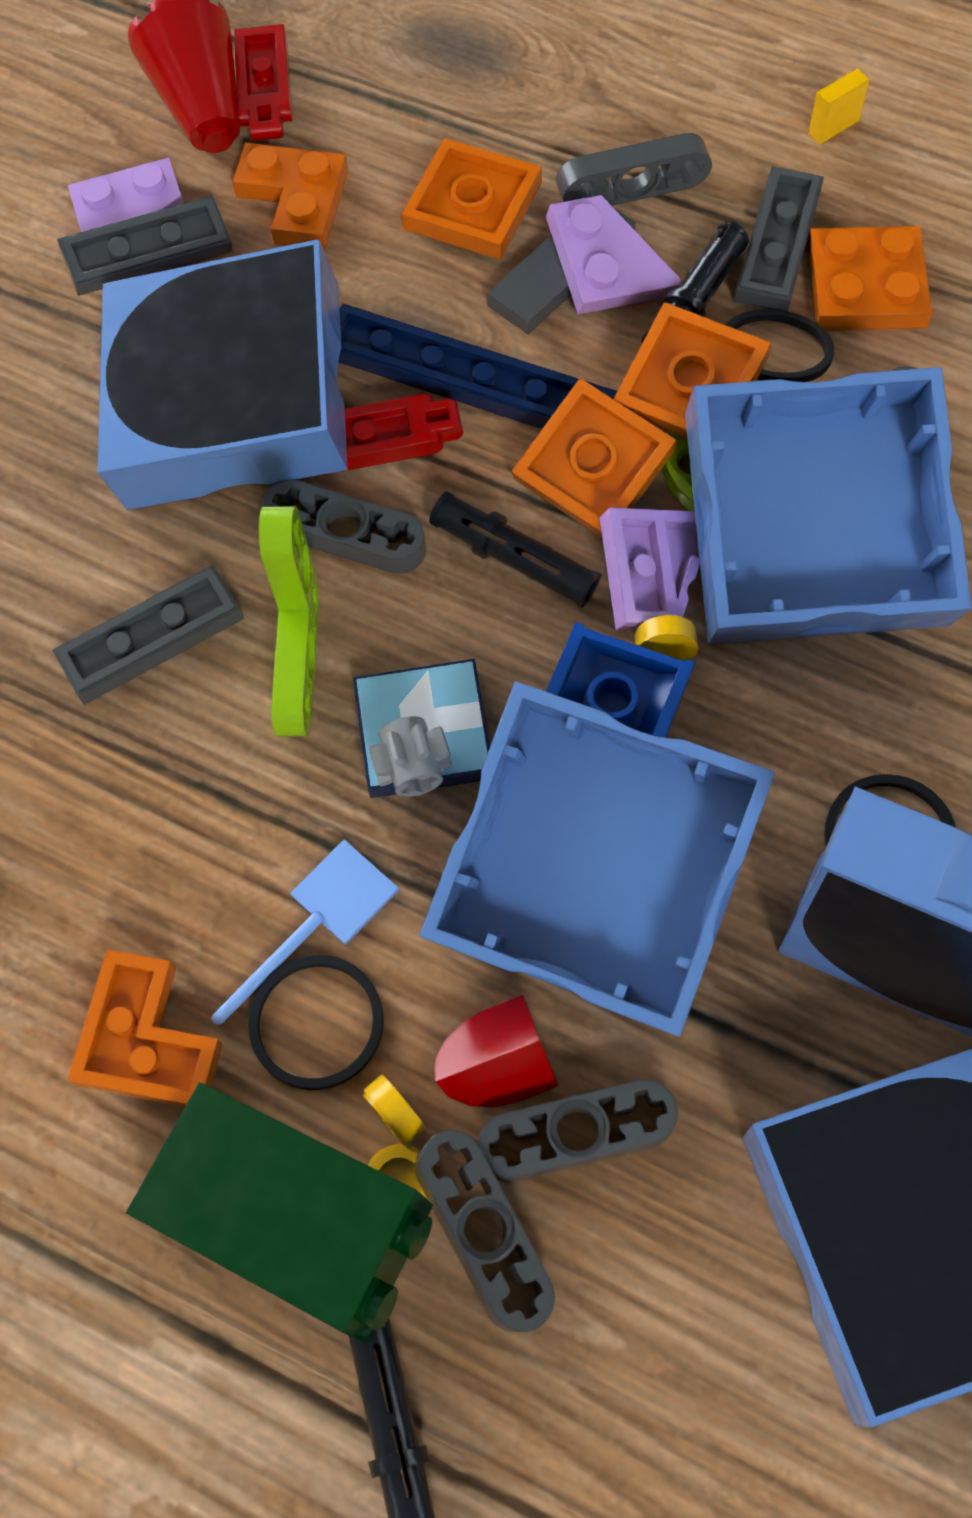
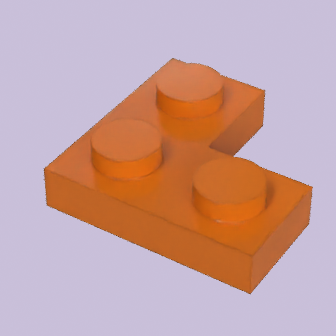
[232,142,348,250]
[67,949,223,1107]

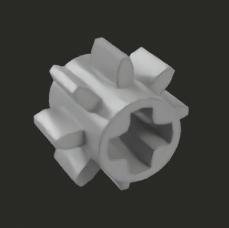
[369,716,452,797]

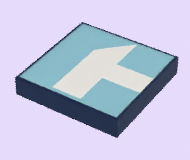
[353,659,490,798]

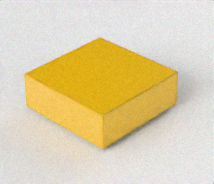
[808,69,870,145]

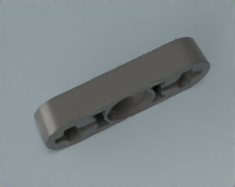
[556,133,712,206]
[262,480,426,574]
[478,1080,678,1182]
[415,1130,555,1332]

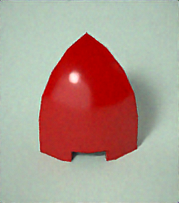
[435,995,558,1108]

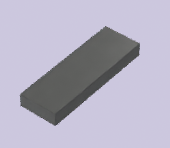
[734,166,824,311]
[57,195,232,296]
[487,209,636,334]
[52,565,244,705]

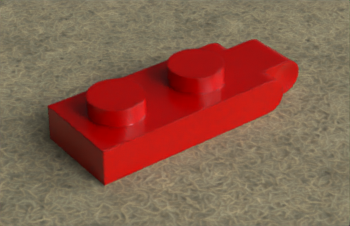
[234,24,293,141]
[314,394,464,477]

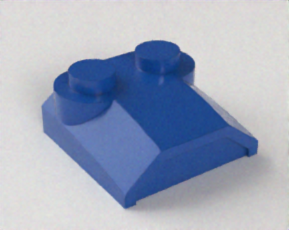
[546,622,695,738]

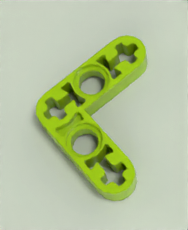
[259,506,319,737]

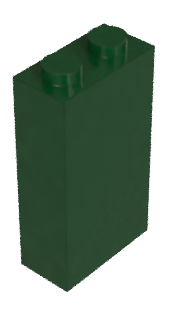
[125,1082,433,1343]

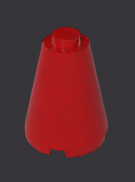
[128,0,240,153]

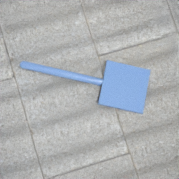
[211,840,399,1025]

